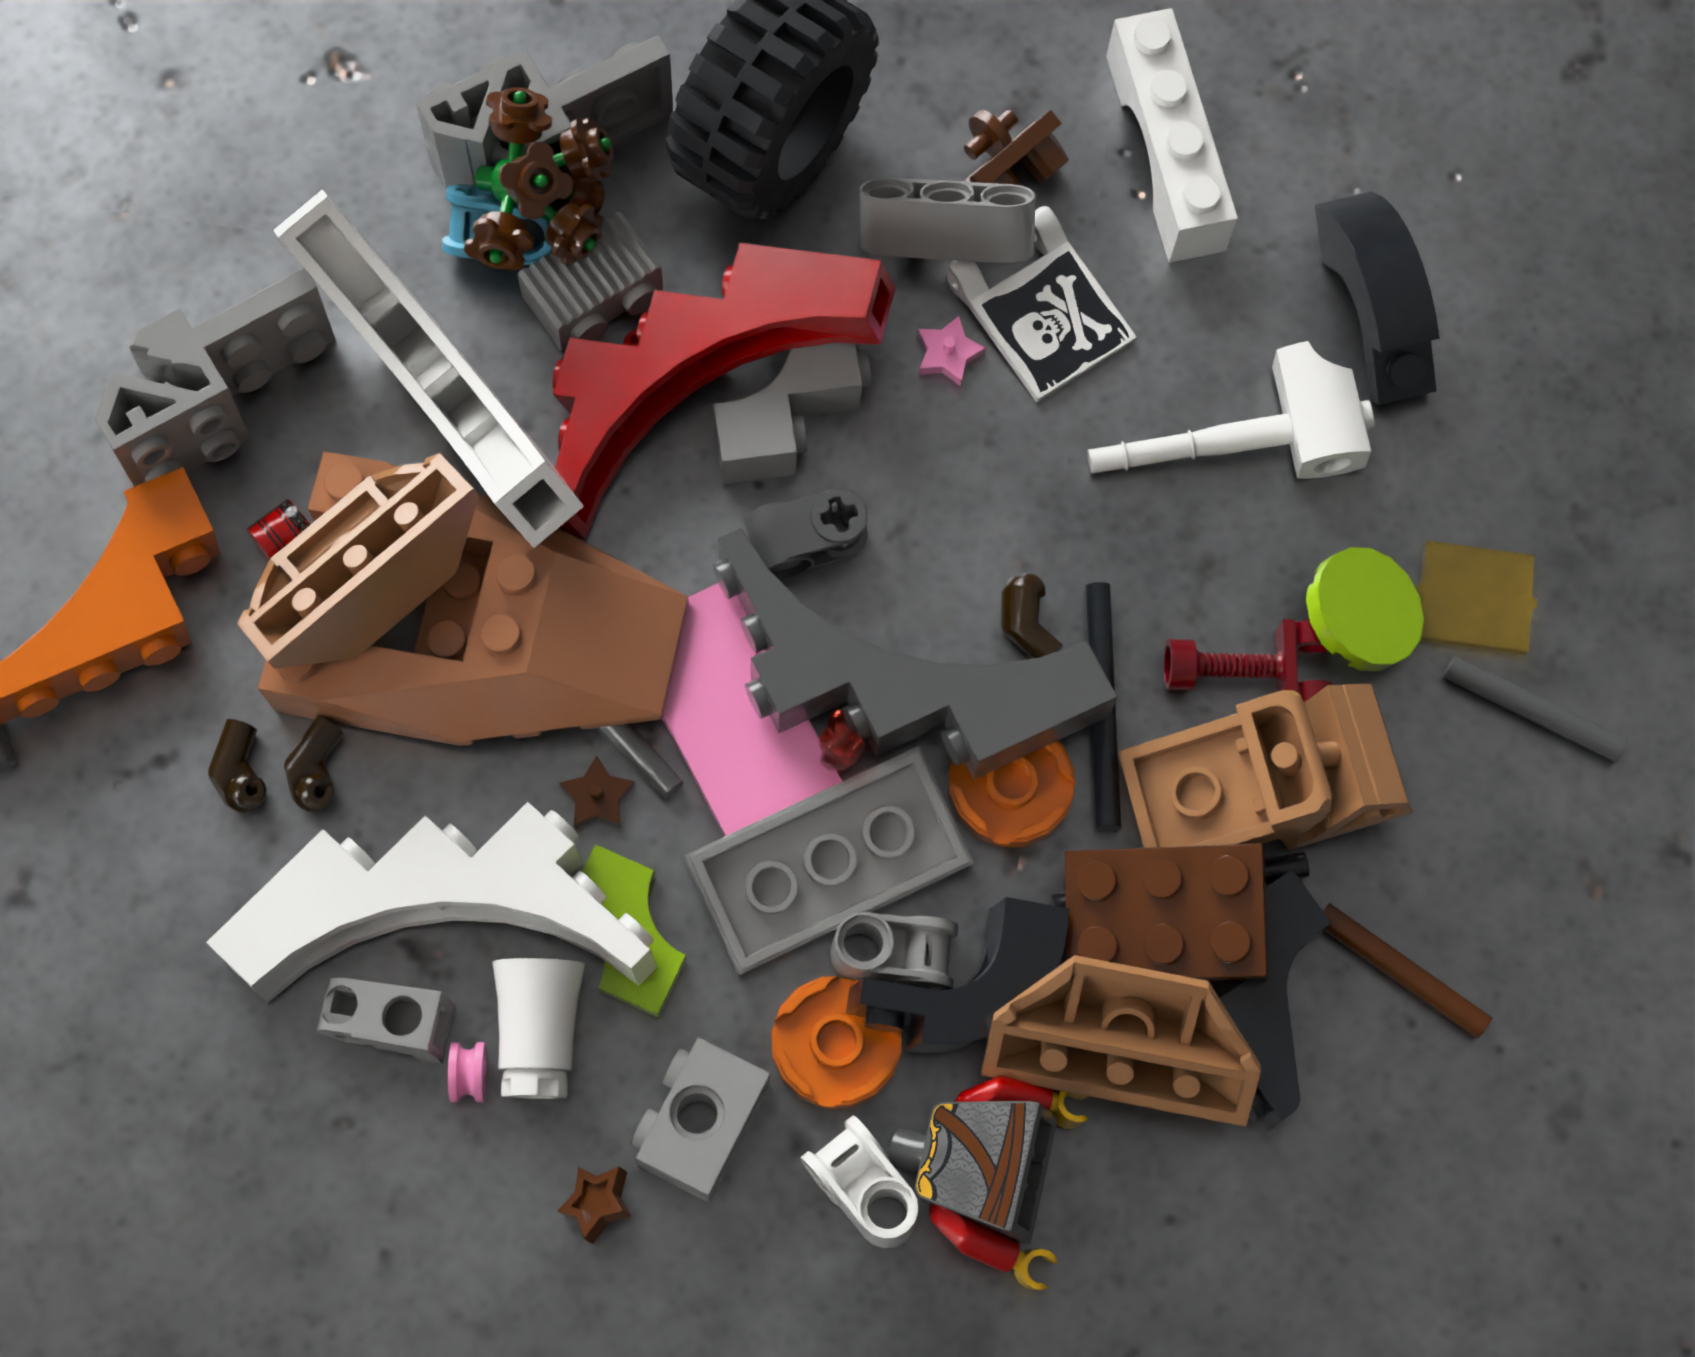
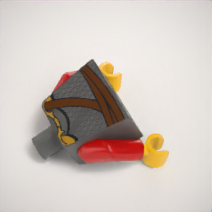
[889,1075,1088,1290]

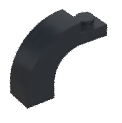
[1315,191,1440,405]
[846,897,1070,1053]

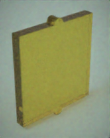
[1416,541,1538,655]

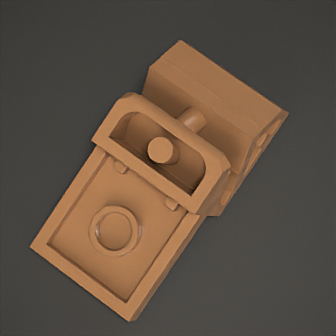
[1118,684,1413,850]

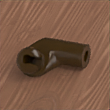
[1001,573,1063,659]
[284,716,344,811]
[208,719,267,813]

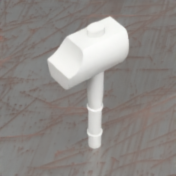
[1087,341,1375,479]

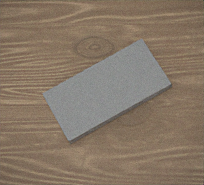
[683,746,974,975]

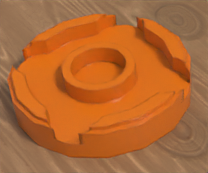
[948,741,1075,848]
[771,976,902,1109]

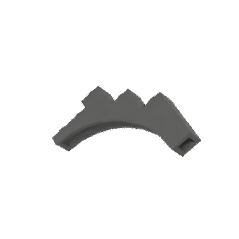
[713,528,1117,780]

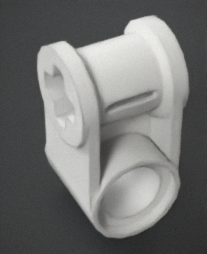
[800,1115,918,1248]

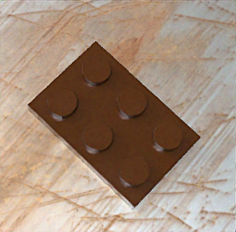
[1065,843,1269,981]

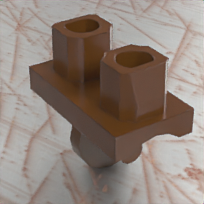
[963,109,1069,186]

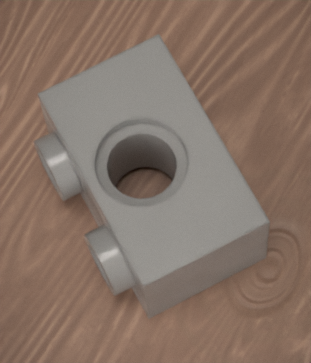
[631,1037,770,1203]

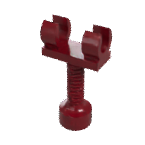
[1163,619,1333,703]

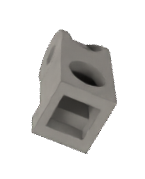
[316,978,456,1063]

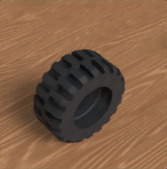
[666,0,879,219]

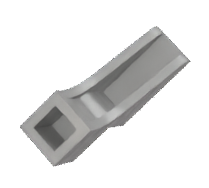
[714,343,872,485]

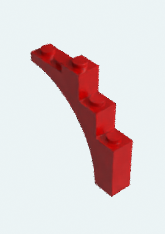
[552,243,896,540]

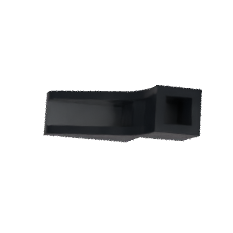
[1219,869,1331,1130]

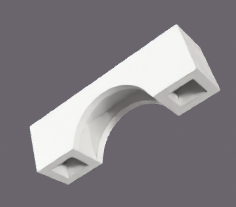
[1106,8,1238,263]

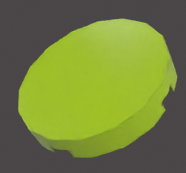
[1306,547,1424,671]

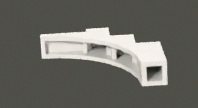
[274,190,584,548]
[206,802,657,1003]

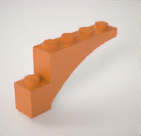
[0,467,221,725]

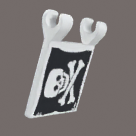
[945,206,1137,403]

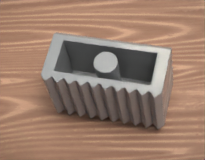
[518,212,663,351]

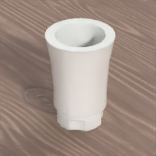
[492,958,586,1099]

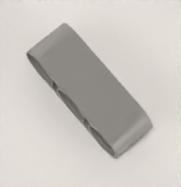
[860,178,1035,263]

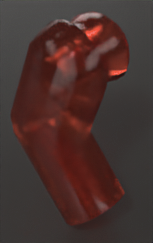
[819,710,865,771]

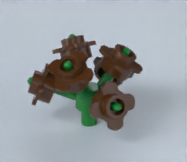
[464,87,614,271]

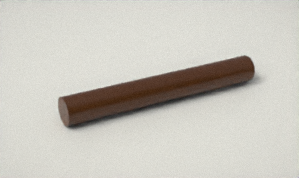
[1323,903,1493,1039]

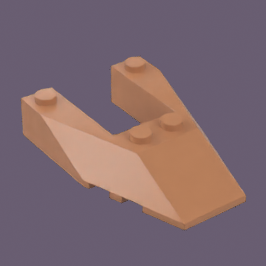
[258,451,689,746]

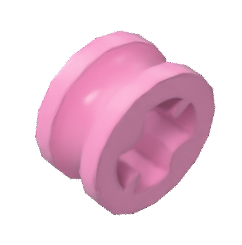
[448,1042,488,1103]

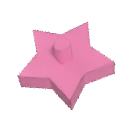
[917,316,986,387]

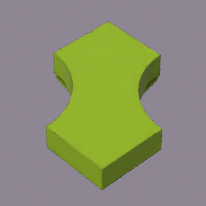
[582,844,687,1018]

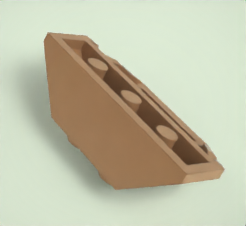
[237,453,479,668]
[981,955,1261,1127]

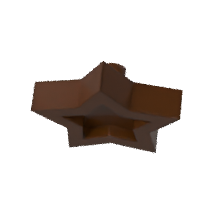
[559,756,635,829]
[557,1166,631,1244]

